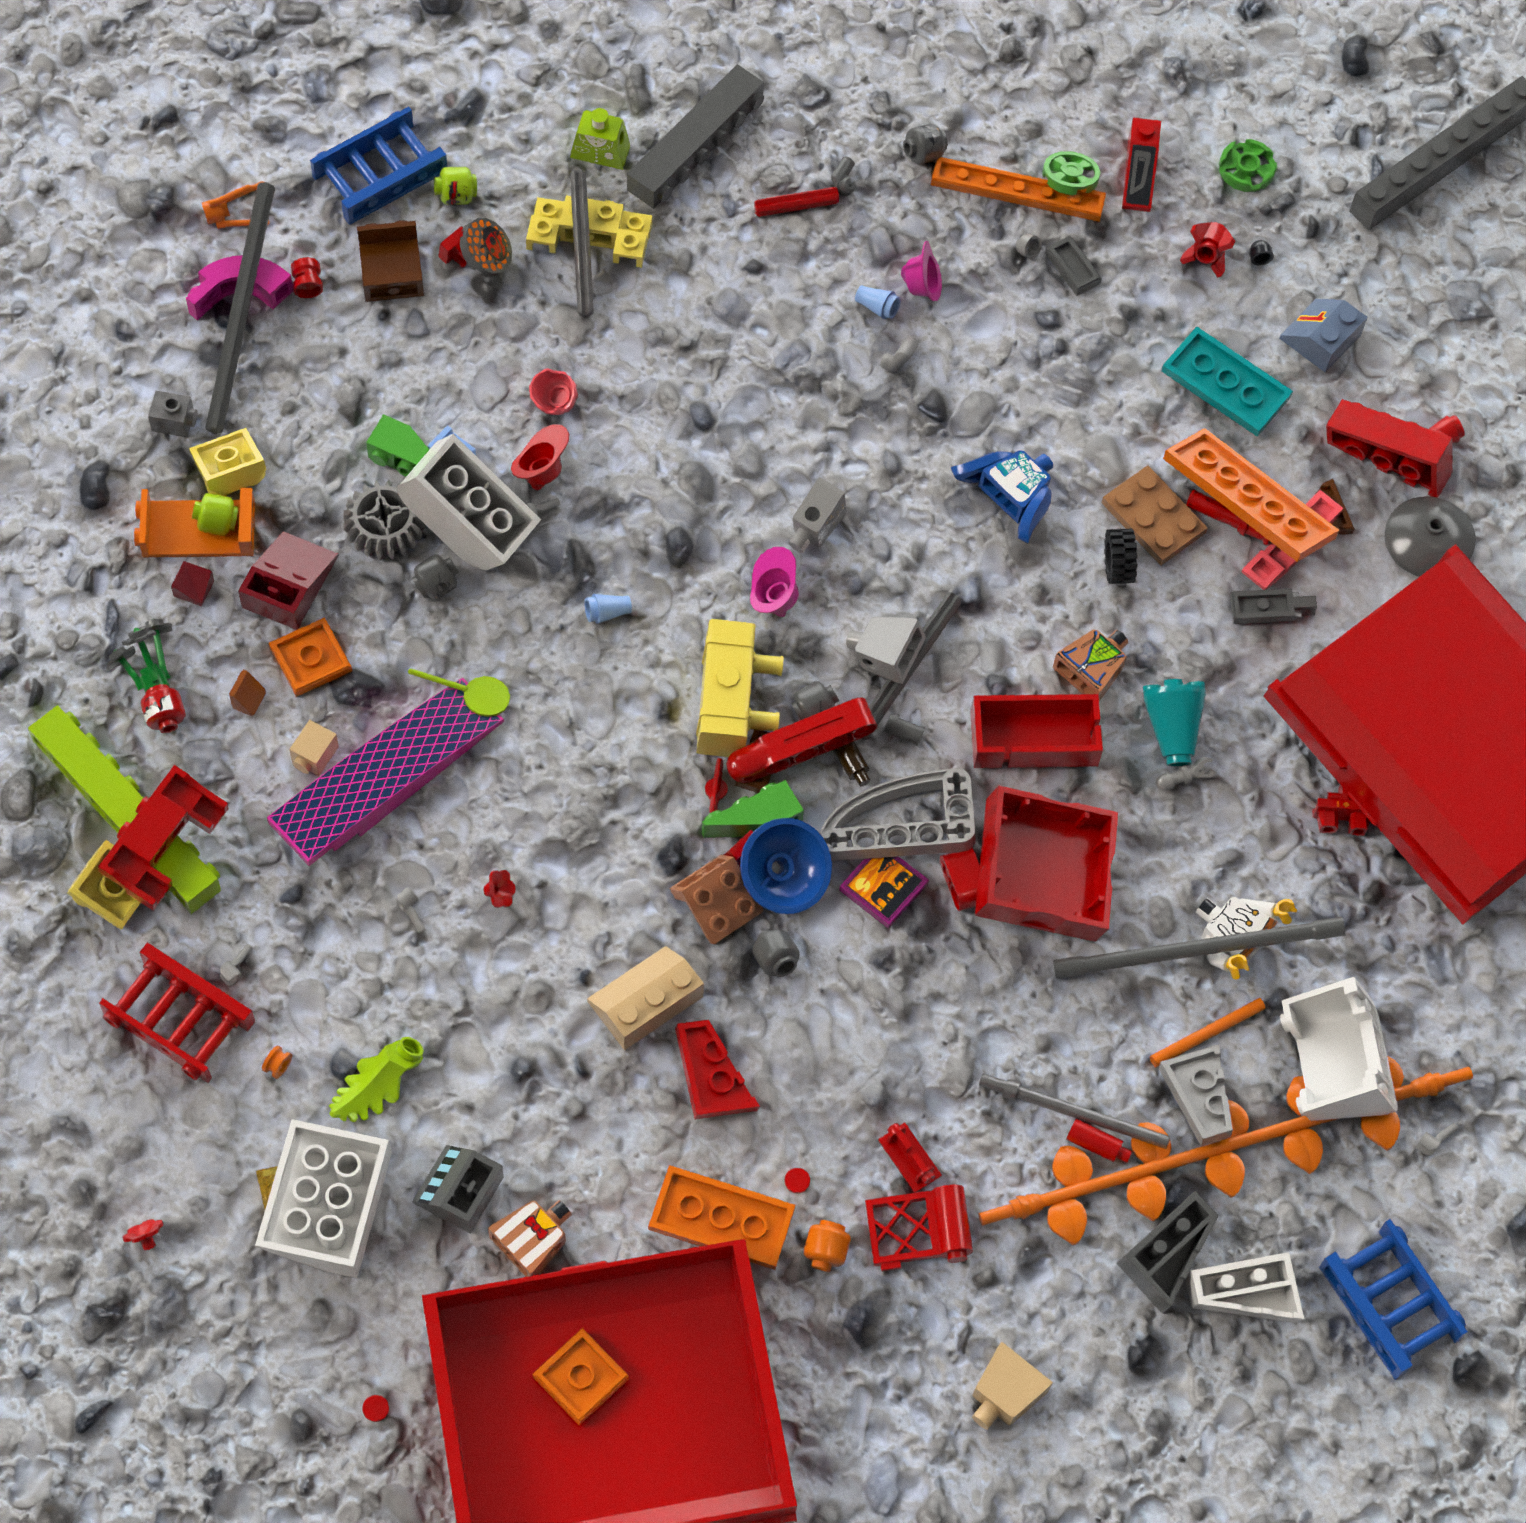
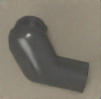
[831,156,856,196]

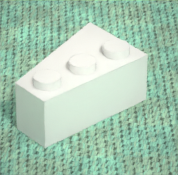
[1185,1252,1304,1323]

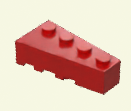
[1326,399,1453,498]

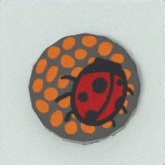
[460,218,512,277]

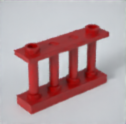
[99,942,255,1083]

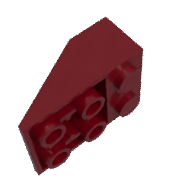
[238,531,339,630]

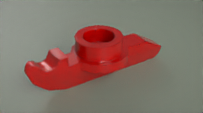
[705,758,728,813]

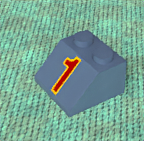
[1279,299,1368,372]

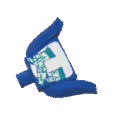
[951,450,1053,544]

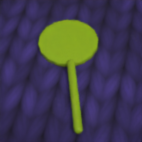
[408,668,510,717]

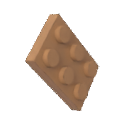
[1101,465,1208,566]

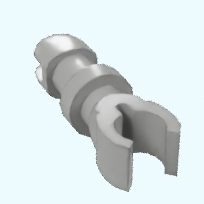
[1156,757,1217,791]

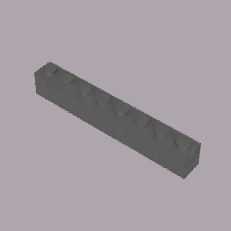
[1349,76,1526,230]

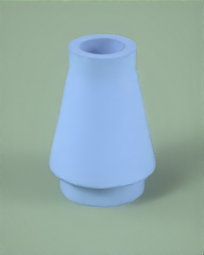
[855,285,901,319]
[584,594,632,624]

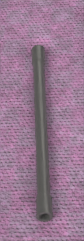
[1053,917,1346,979]

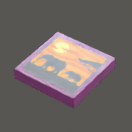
[839,856,929,929]

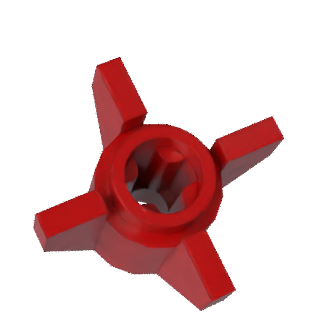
[1180,222,1235,278]

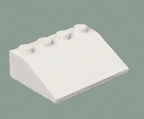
[255,1119,392,1278]

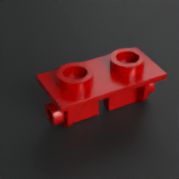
[878,1122,942,1193]

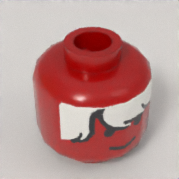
[140,684,186,733]

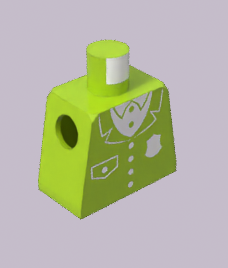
[570,108,630,170]

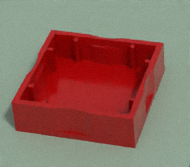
[975,785,1118,942]

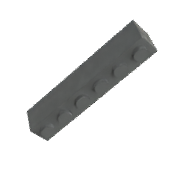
[627,64,764,209]

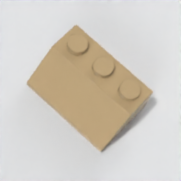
[587,946,704,1050]

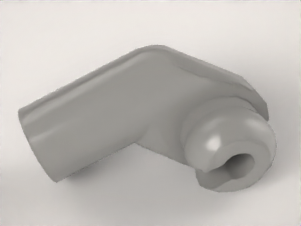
[880,336,918,373]

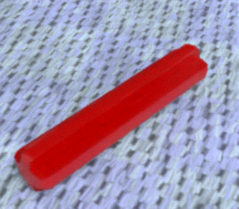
[754,187,839,217]

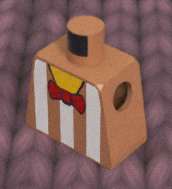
[488,1200,572,1277]

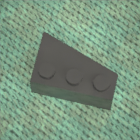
[1116,1191,1219,1313]

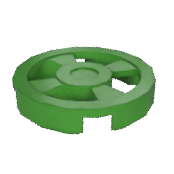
[1219,139,1277,192]
[1042,151,1101,195]

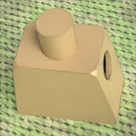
[972,1342,1053,1430]

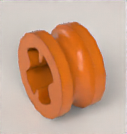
[262,1045,293,1079]

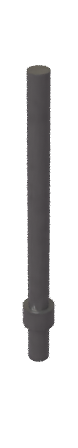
[979,1073,1170,1149]

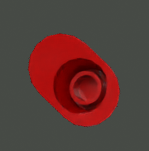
[511,424,570,491]

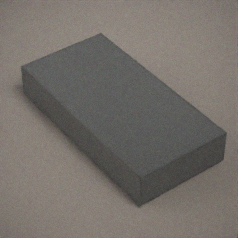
[1045,236,1102,296]

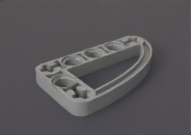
[820,768,976,861]

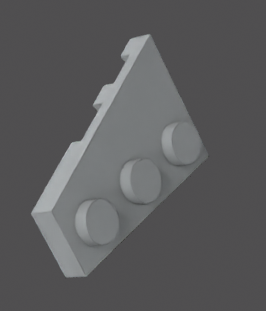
[1159,1044,1233,1146]

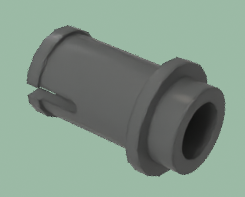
[884,714,925,746]

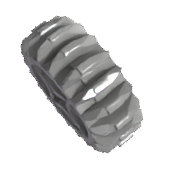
[343,479,426,560]

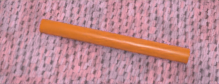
[1150,998,1266,1067]

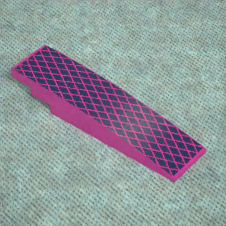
[267,678,504,866]

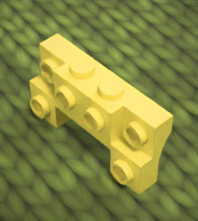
[526,195,652,268]

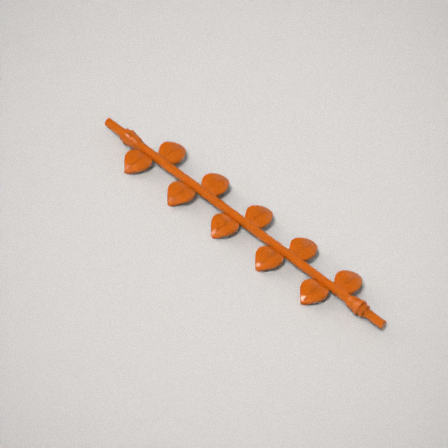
[978,1056,1473,1245]

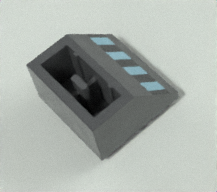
[412,1145,504,1234]

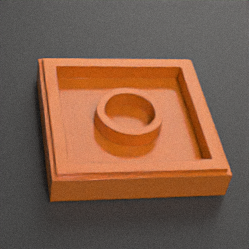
[269,617,352,697]
[532,1328,629,1426]

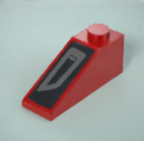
[1122,117,1161,212]

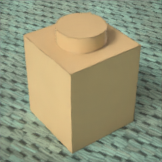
[289,719,339,777]

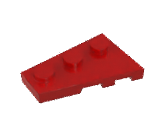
[675,1020,760,1120]

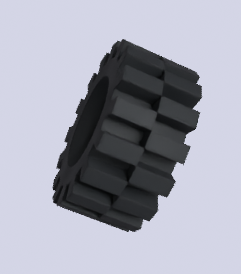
[1104,528,1138,584]

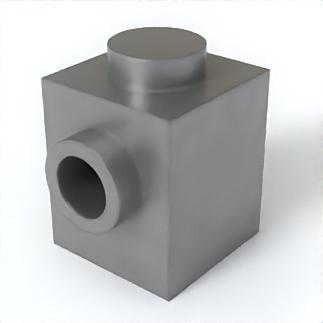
[148,390,197,438]

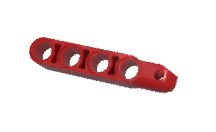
[726,697,878,783]

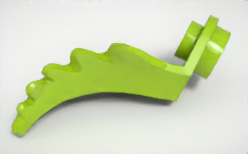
[329,1037,424,1122]

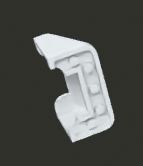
[1280,977,1398,1121]

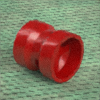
[291,257,323,298]

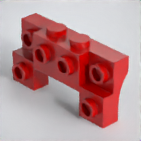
[98,765,229,911]

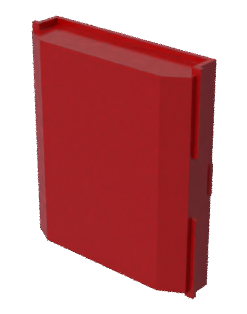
[1263,544,1526,925]
[422,1239,797,1523]

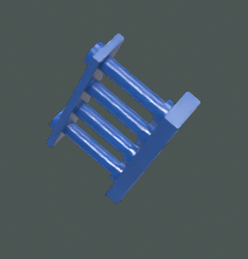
[310,106,447,225]
[1319,1219,1468,1380]

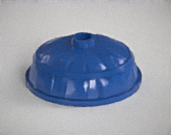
[740,818,832,914]

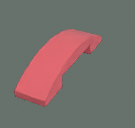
[1241,490,1343,590]

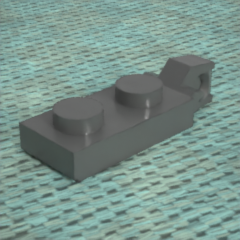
[1230,589,1317,624]

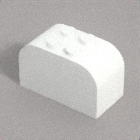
[397,434,541,570]

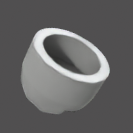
[1016,234,1042,259]

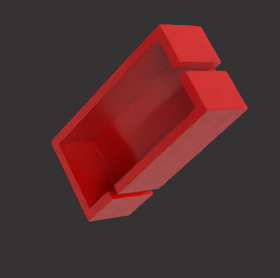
[970,694,1103,768]

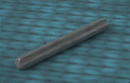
[570,170,594,316]

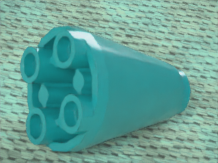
[1142,679,1206,767]

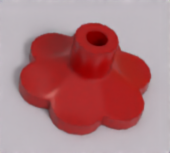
[483,870,516,908]
[122,1219,164,1250]

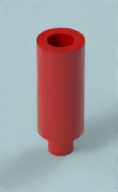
[1066,1118,1133,1163]

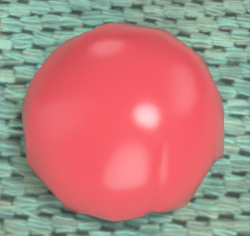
[529,368,578,415]

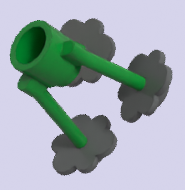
[106,619,172,692]

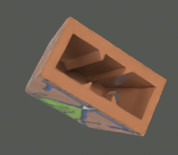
[1053,629,1128,701]

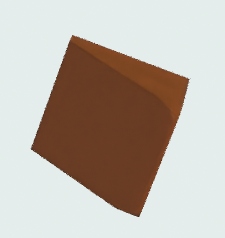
[229,669,266,716]

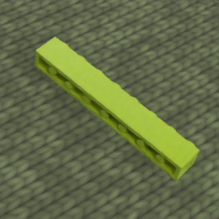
[28,705,221,914]

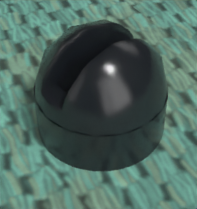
[1249,240,1274,266]

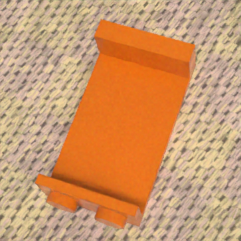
[134,488,256,558]

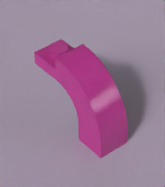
[186,255,294,320]

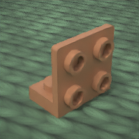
[669,855,763,944]

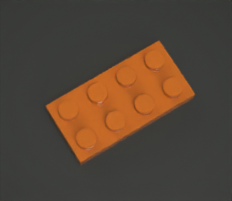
[648,1165,796,1270]

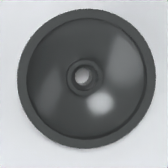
[1384,496,1476,577]

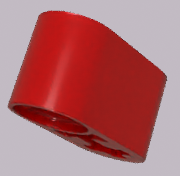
[940,848,980,911]

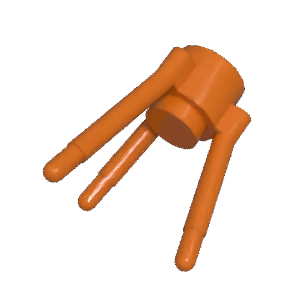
[201,181,270,229]

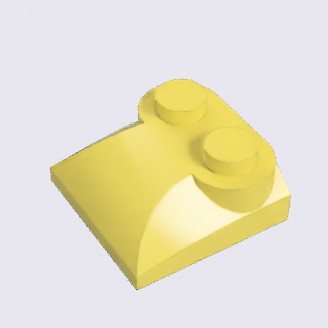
[189,428,267,496]
[67,840,140,929]

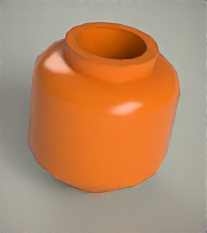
[804,1220,851,1272]

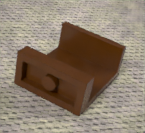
[357,220,424,302]

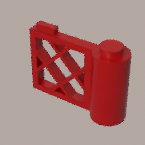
[865,1184,973,1272]

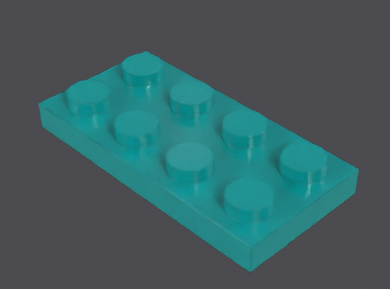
[1161,326,1293,437]

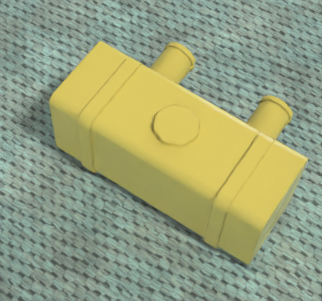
[696,619,784,757]

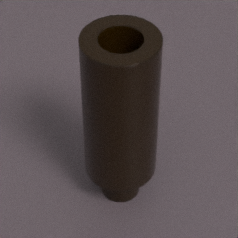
[833,742,871,787]

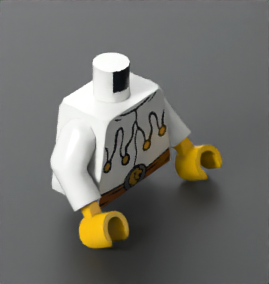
[1196,897,1298,980]

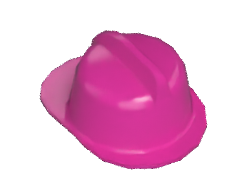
[901,241,942,301]
[750,547,799,617]

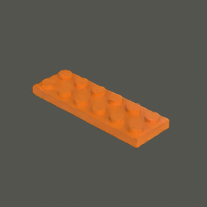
[1163,428,1339,562]

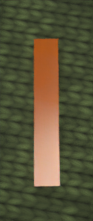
[931,157,1106,222]

